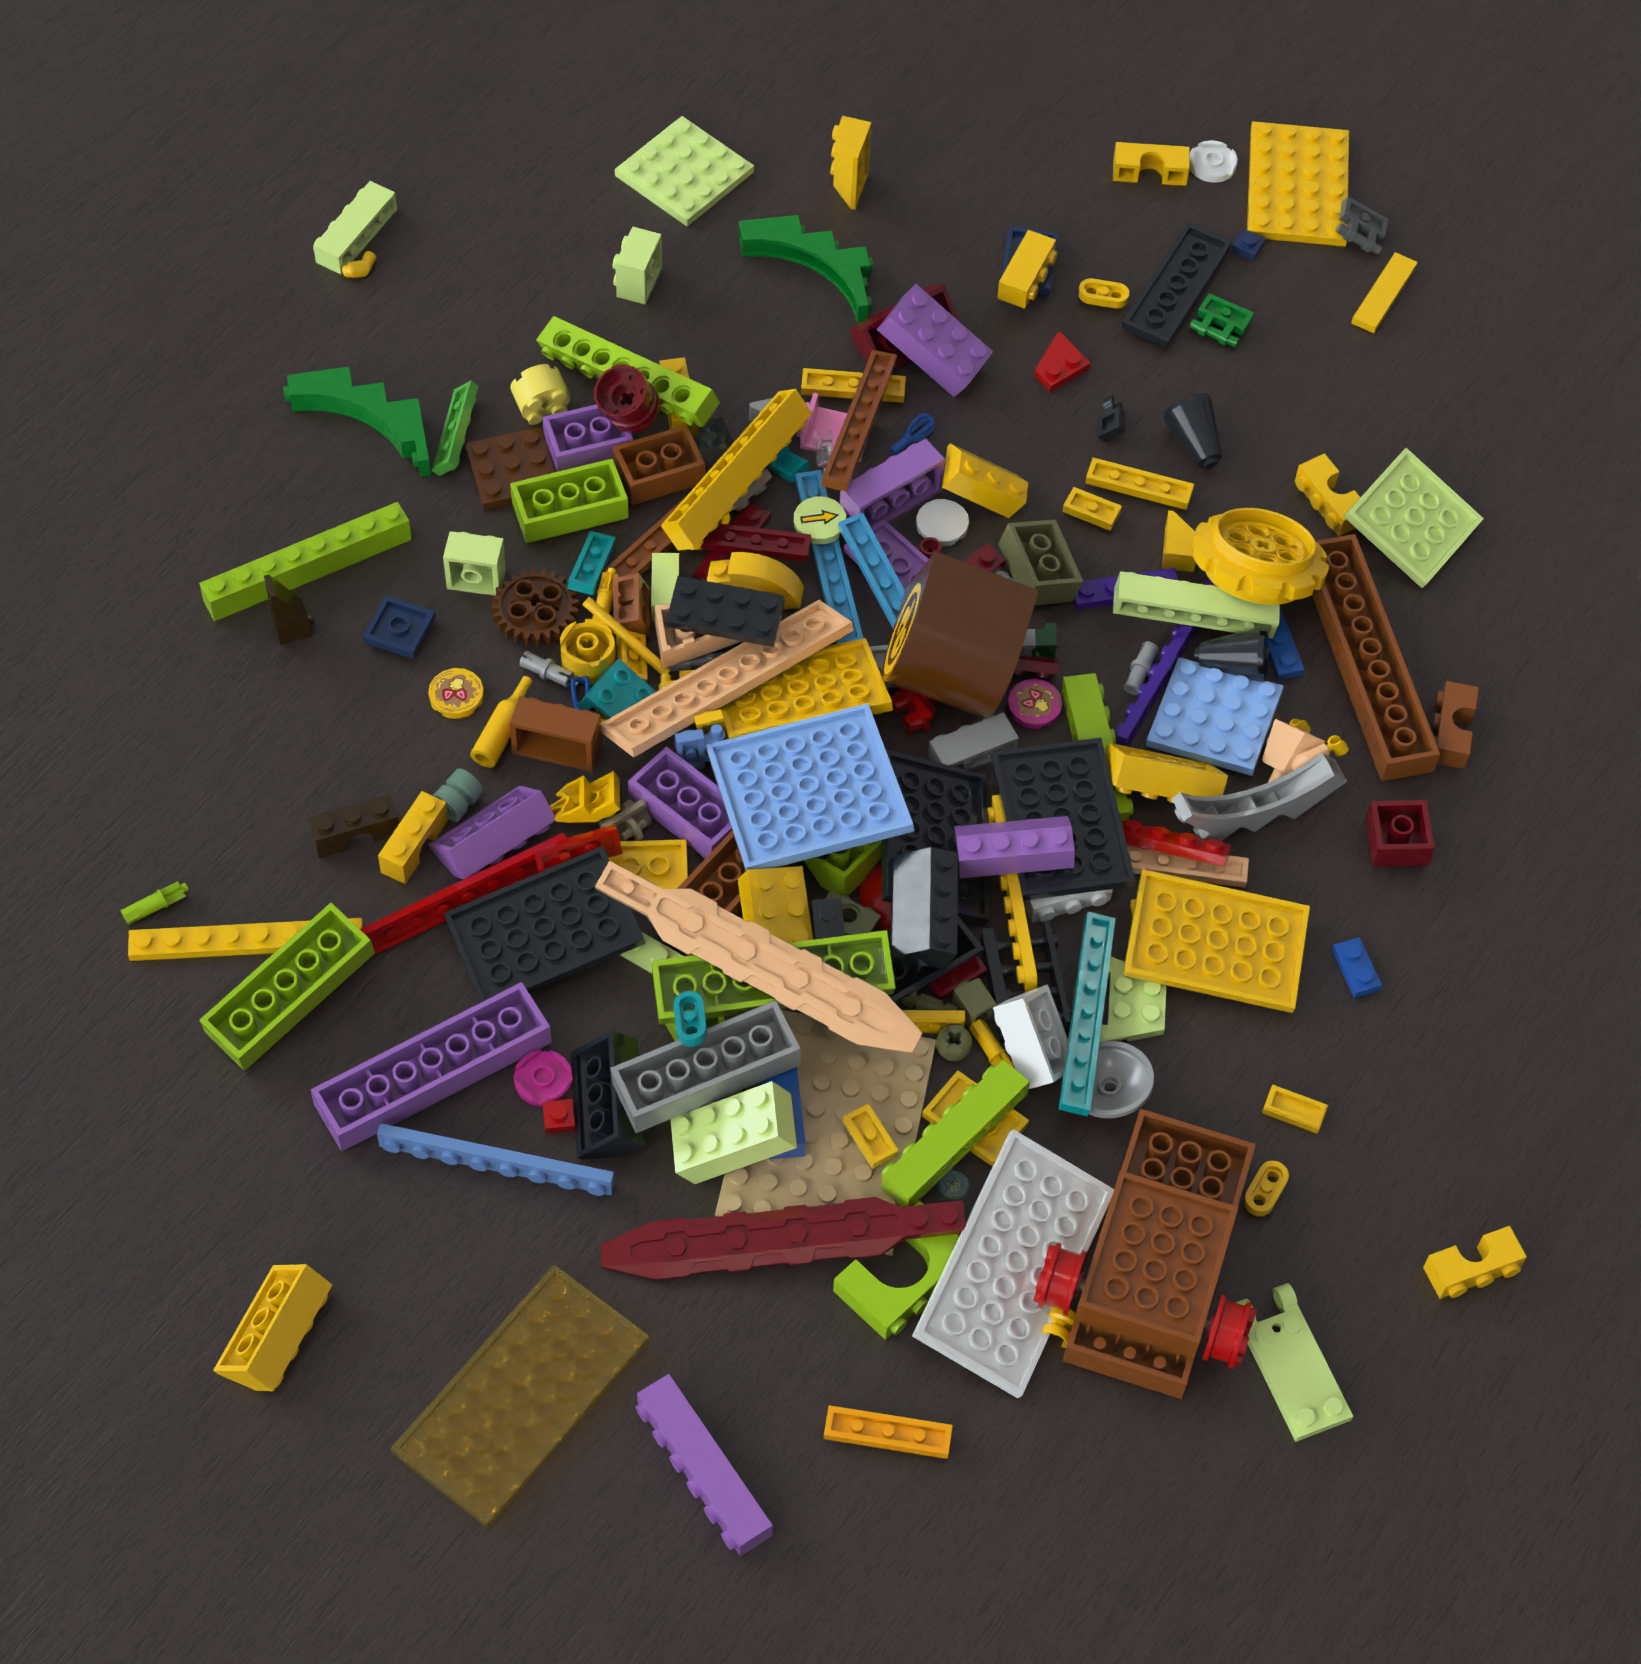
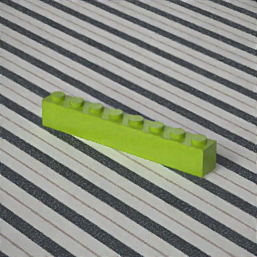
[199,502,412,621]

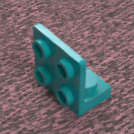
[576,659,656,719]

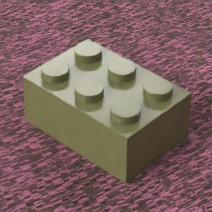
[998,519,1083,605]

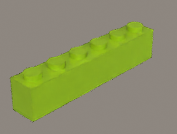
[1061,673,1133,821]
[881,1060,1030,1207]

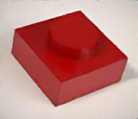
[543,1099,575,1134]

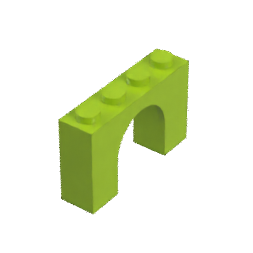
[833,1200,959,1340]

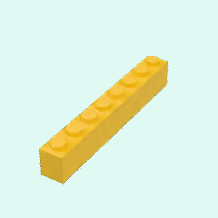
[661,389,812,550]

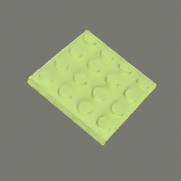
[615,116,754,227]
[1343,448,1484,588]

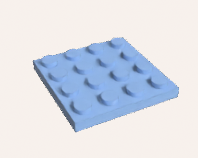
[1146,657,1284,776]

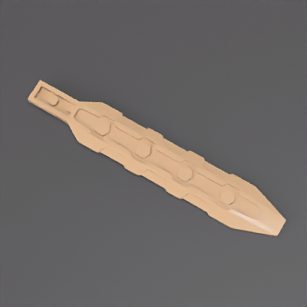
[595,861,922,1053]

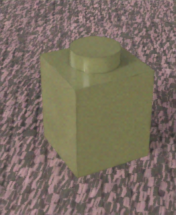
[952,978,997,1030]

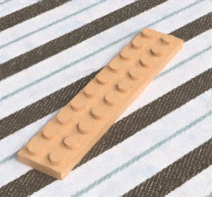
[600,600,854,757]

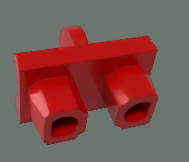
[890,687,937,734]

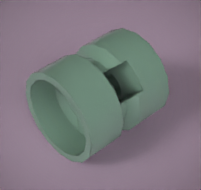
[433,769,484,822]

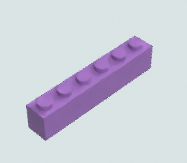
[635,1374,773,1556]

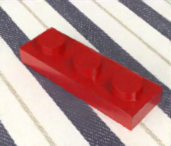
[532,825,623,873]

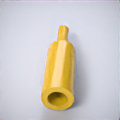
[470,676,533,768]

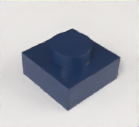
[1231,229,1266,261]

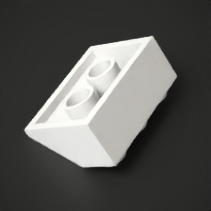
[993,984,1068,1089]

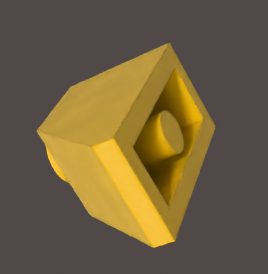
[1162,510,1196,572]

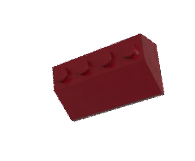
[849,284,960,368]

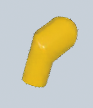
[342,251,376,278]

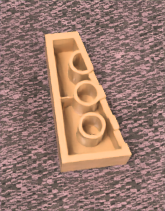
[655,604,742,669]

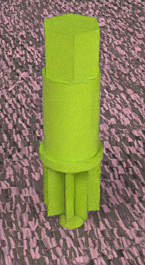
[120,881,189,925]

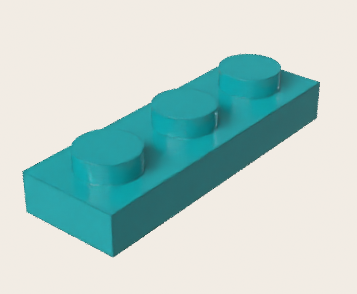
[567,531,616,595]

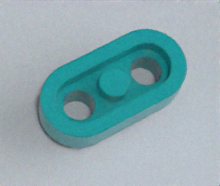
[673,991,707,1047]

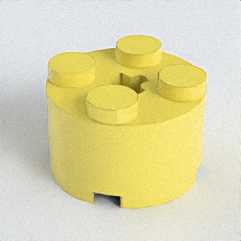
[511,364,571,425]

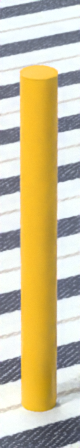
[582,596,671,675]

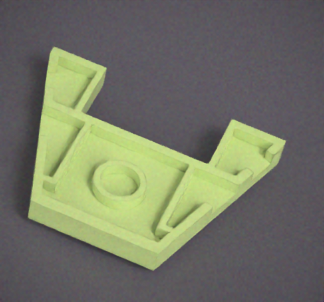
[1100,957,1166,1042]

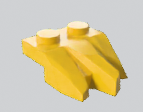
[550,771,620,823]

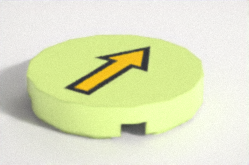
[794,496,846,544]

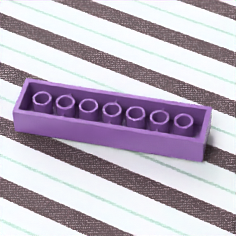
[311,982,552,1152]

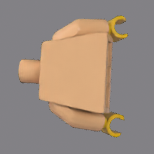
[1262,719,1348,782]

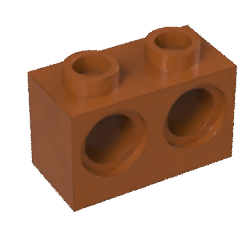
[613,573,651,636]

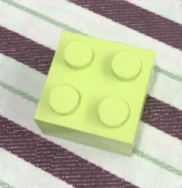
[613,227,662,304]
[443,531,506,596]

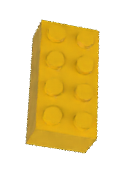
[738,866,813,943]

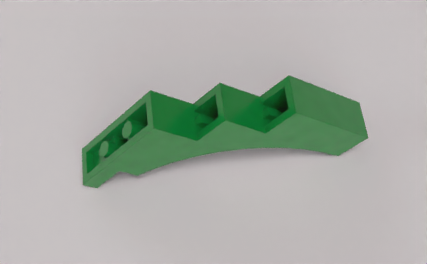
[283,367,431,477]

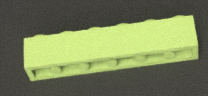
[1113,571,1280,639]

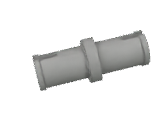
[1123,641,1159,695]
[520,651,574,688]

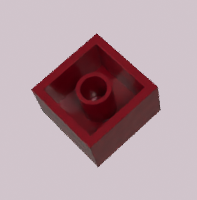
[1365,800,1435,867]

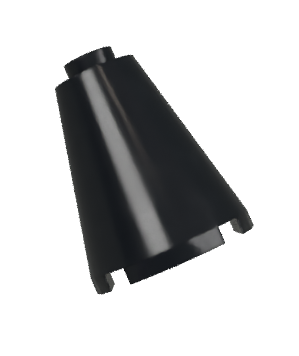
[1163,393,1222,469]
[1194,628,1269,682]

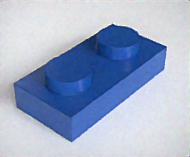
[1331,937,1382,998]

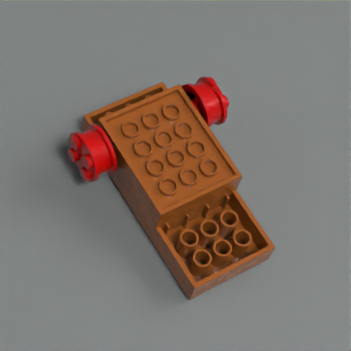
[1033,1109,1257,1399]

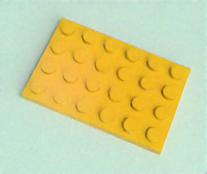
[1247,121,1349,247]
[718,638,893,739]
[1123,869,1310,1013]

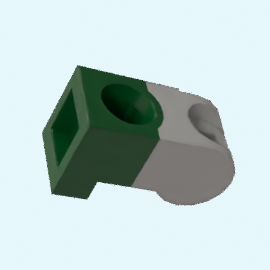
[1020,623,1057,659]

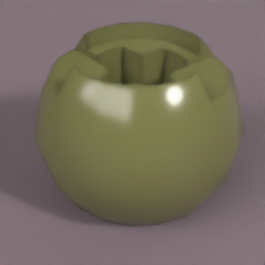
[935,1024,973,1061]

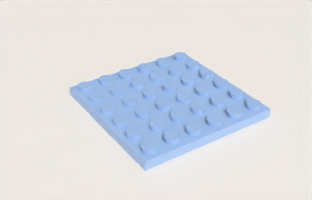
[706,703,914,871]

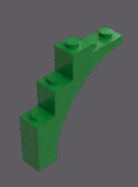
[739,215,874,323]

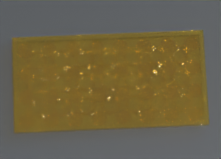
[390,1265,649,1528]

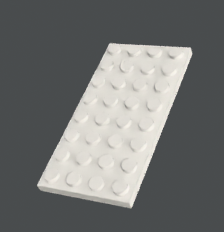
[912,1129,1114,1398]

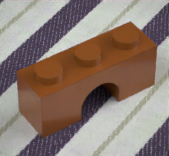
[1432,681,1479,769]

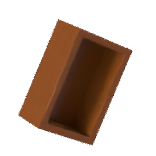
[509,696,602,772]

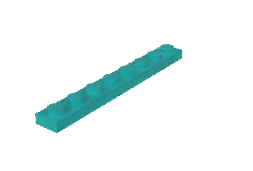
[1059,912,1116,1116]

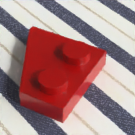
[1034,332,1091,392]

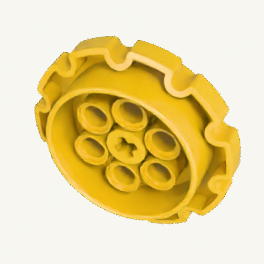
[1191,508,1329,605]

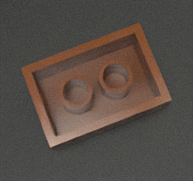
[612,425,706,506]

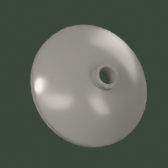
[1089,1041,1154,1118]

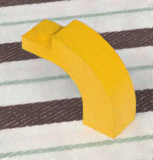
[707,552,804,610]

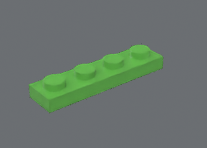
[432,381,479,476]

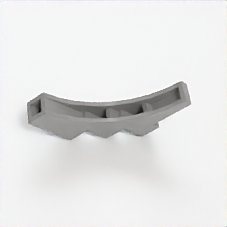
[1172,753,1347,841]

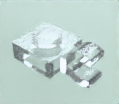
[812,430,833,474]

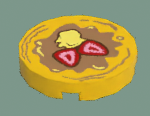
[428,668,484,719]

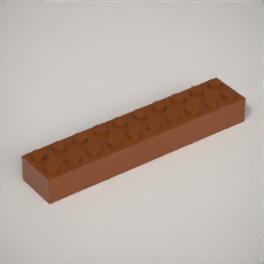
[1312,534,1440,782]

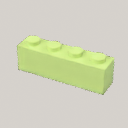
[313,181,397,274]

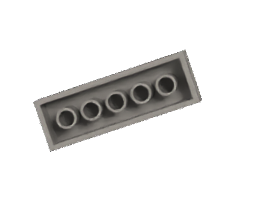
[610,1000,801,1133]

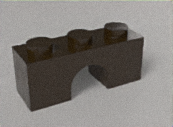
[308,794,399,858]

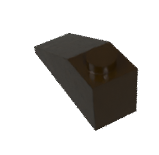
[264,575,315,645]

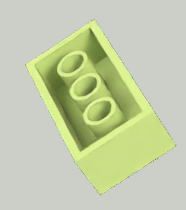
[671,1081,797,1184]

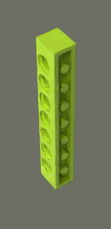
[536,316,720,428]

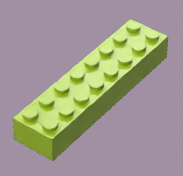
[652,930,895,1025]

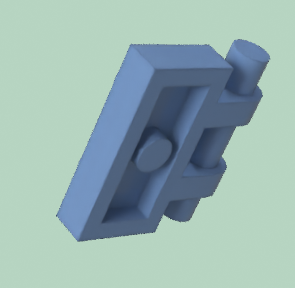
[675,724,725,769]

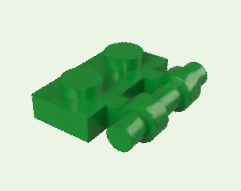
[1189,293,1254,348]

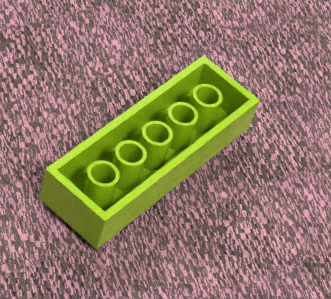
[199,903,375,1071]

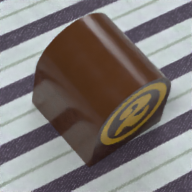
[882,551,1039,719]

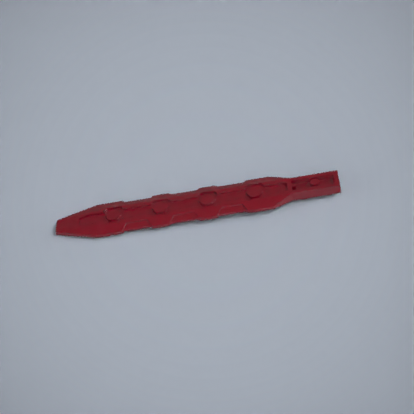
[600,1197,966,1280]

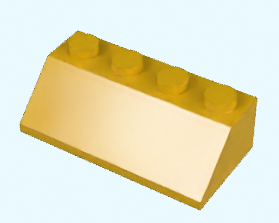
[1106,743,1228,803]
[213,1264,332,1391]

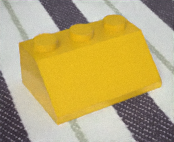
[830,116,871,210]
[942,443,1028,518]

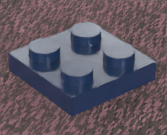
[363,595,436,659]

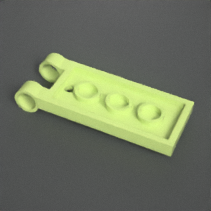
[1235,1283,1353,1442]

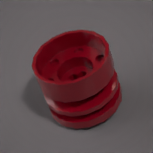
[594,364,660,433]

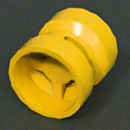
[1041,1307,1076,1348]

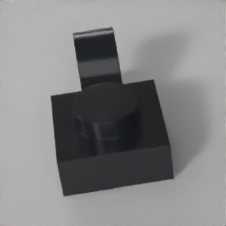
[1098,395,1125,442]

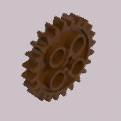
[491,568,580,647]

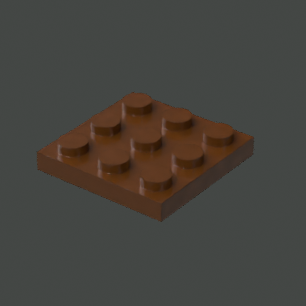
[464,427,555,510]

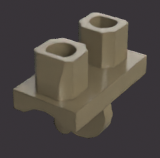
[598,799,652,841]

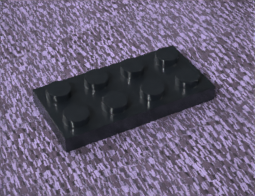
[666,576,785,647]

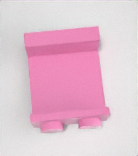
[796,393,867,462]

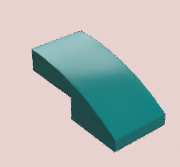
[767,445,810,483]

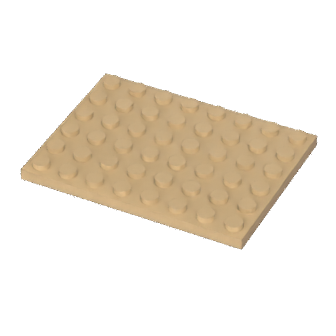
[715,1010,936,1256]

